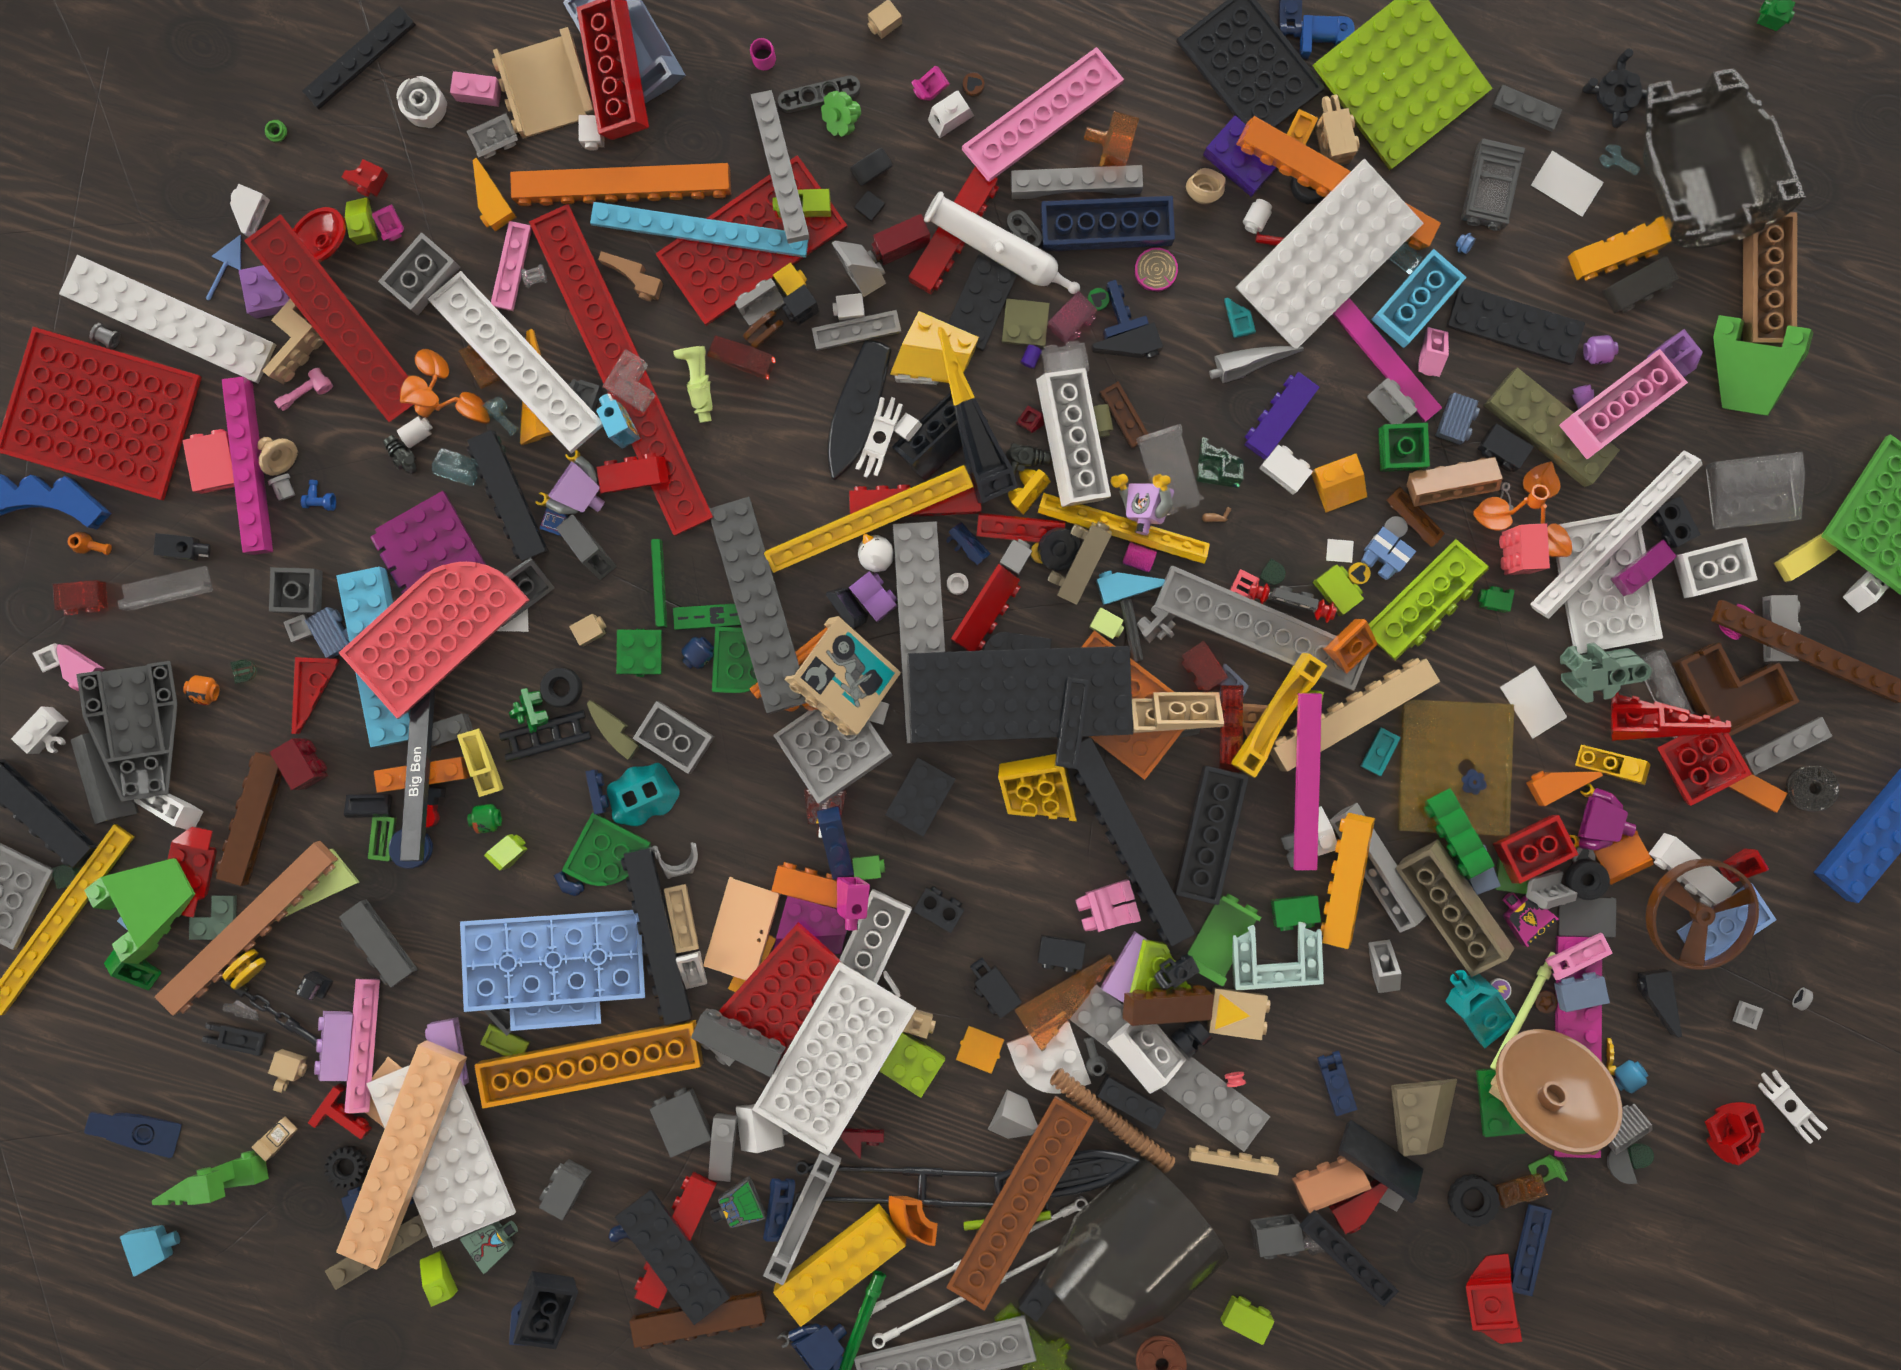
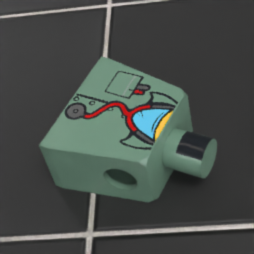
[460,1221,518,1274]

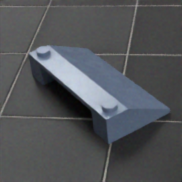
[563,0,686,103]

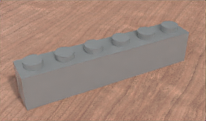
[1329,803,1428,932]

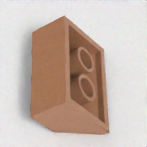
[1292,1156,1372,1213]

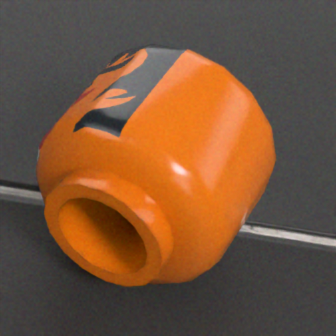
[183,675,220,705]

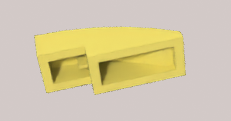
[1774,532,1839,582]
[457,729,504,797]

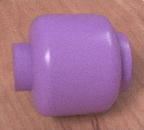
[1583,335,1618,365]

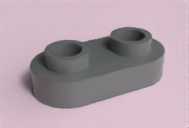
[1007,210,1042,247]

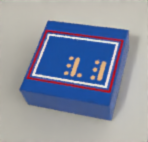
[539,508,568,536]

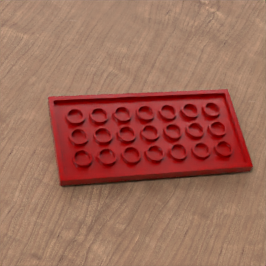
[656,155,848,326]

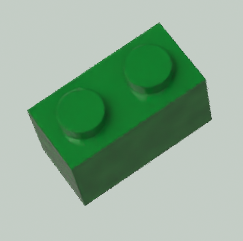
[1271,894,1321,931]

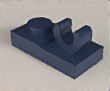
[946,522,991,565]

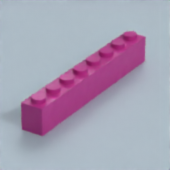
[222,377,273,555]

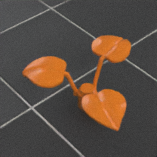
[400,348,490,424]
[1474,461,1572,557]

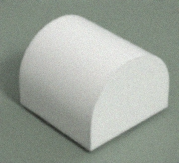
[33,643,60,673]

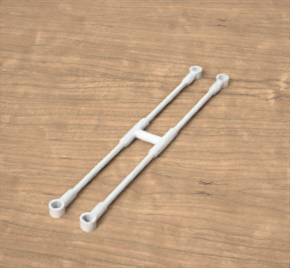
[859,1196,1102,1349]

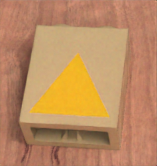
[1206,986,1270,1040]

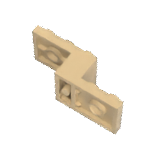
[262,299,324,384]

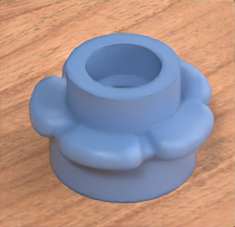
[1456,233,1476,254]

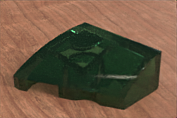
[1196,437,1244,488]

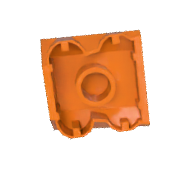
[1593,831,1653,885]

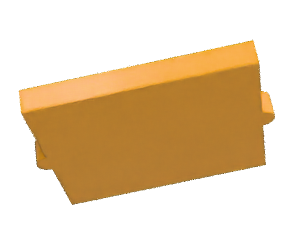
[956,1026,1004,1074]

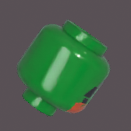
[467,804,502,833]

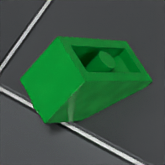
[104,950,161,991]

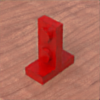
[308,1083,372,1139]

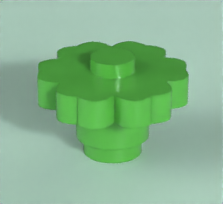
[821,91,861,137]

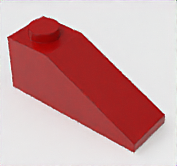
[1329,1179,1388,1234]

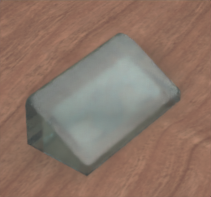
[1389,242,1423,274]
[432,448,478,486]

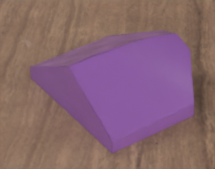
[1647,329,1703,377]

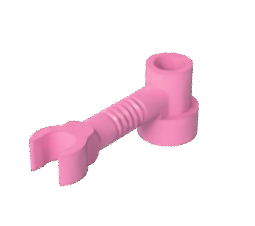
[274,368,333,411]

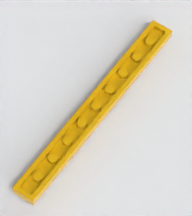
[764,465,973,573]
[0,824,135,1016]

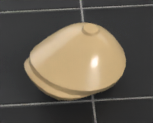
[1186,168,1226,204]

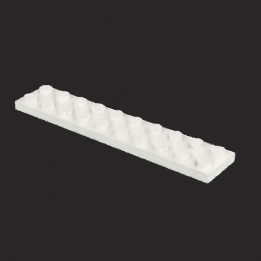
[59,255,276,384]
[428,271,603,454]

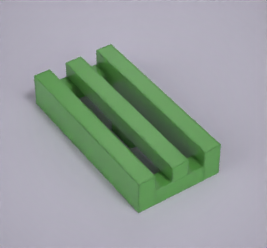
[368,817,397,861]

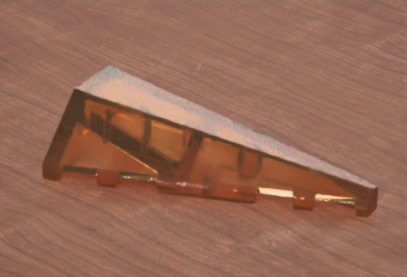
[1015,955,1115,1051]

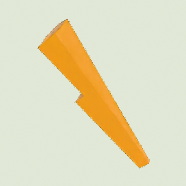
[520,329,553,445]

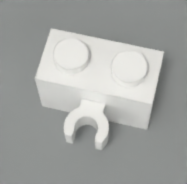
[11,707,69,754]

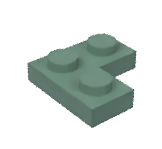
[189,895,237,940]

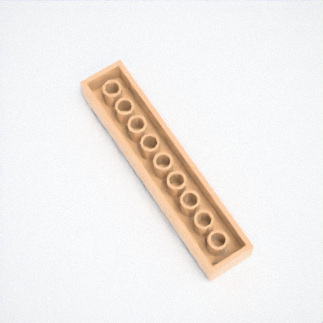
[336,1040,467,1270]

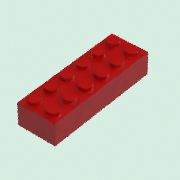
[576,0,649,140]

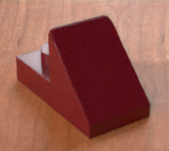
[840,1128,884,1159]

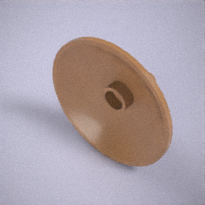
[1496,1029,1623,1155]

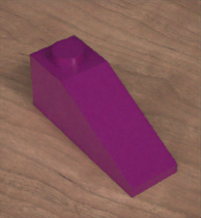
[1610,539,1677,596]

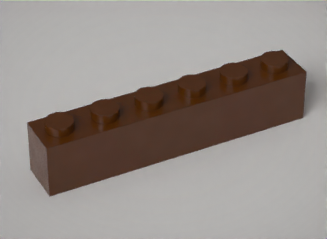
[216,752,283,886]
[629,1290,767,1349]

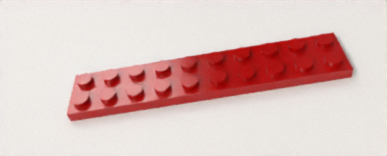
[244,214,413,422]

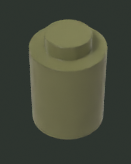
[1093,404,1113,438]

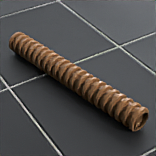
[1050,1068,1175,1174]

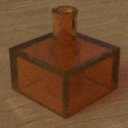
[1083,111,1139,167]

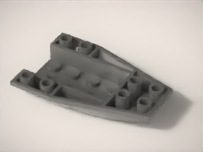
[76,661,178,802]

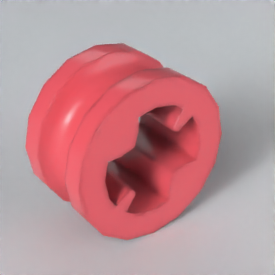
[1224,1071,1246,1087]

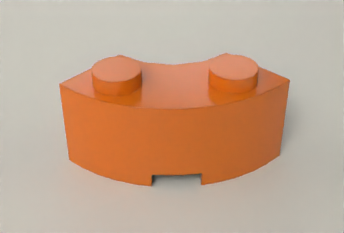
[889,1196,937,1246]

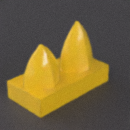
[1008,469,1051,515]

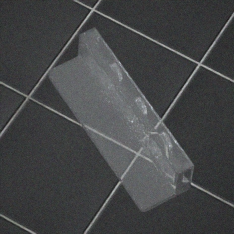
[118,566,213,611]

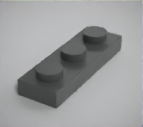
[1492,85,1562,132]

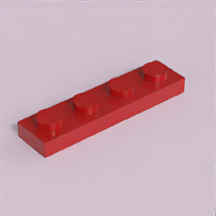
[976,513,1065,542]

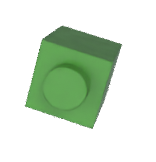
[852,855,885,880]

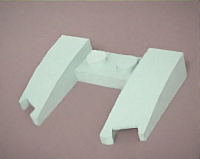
[1232,922,1324,990]

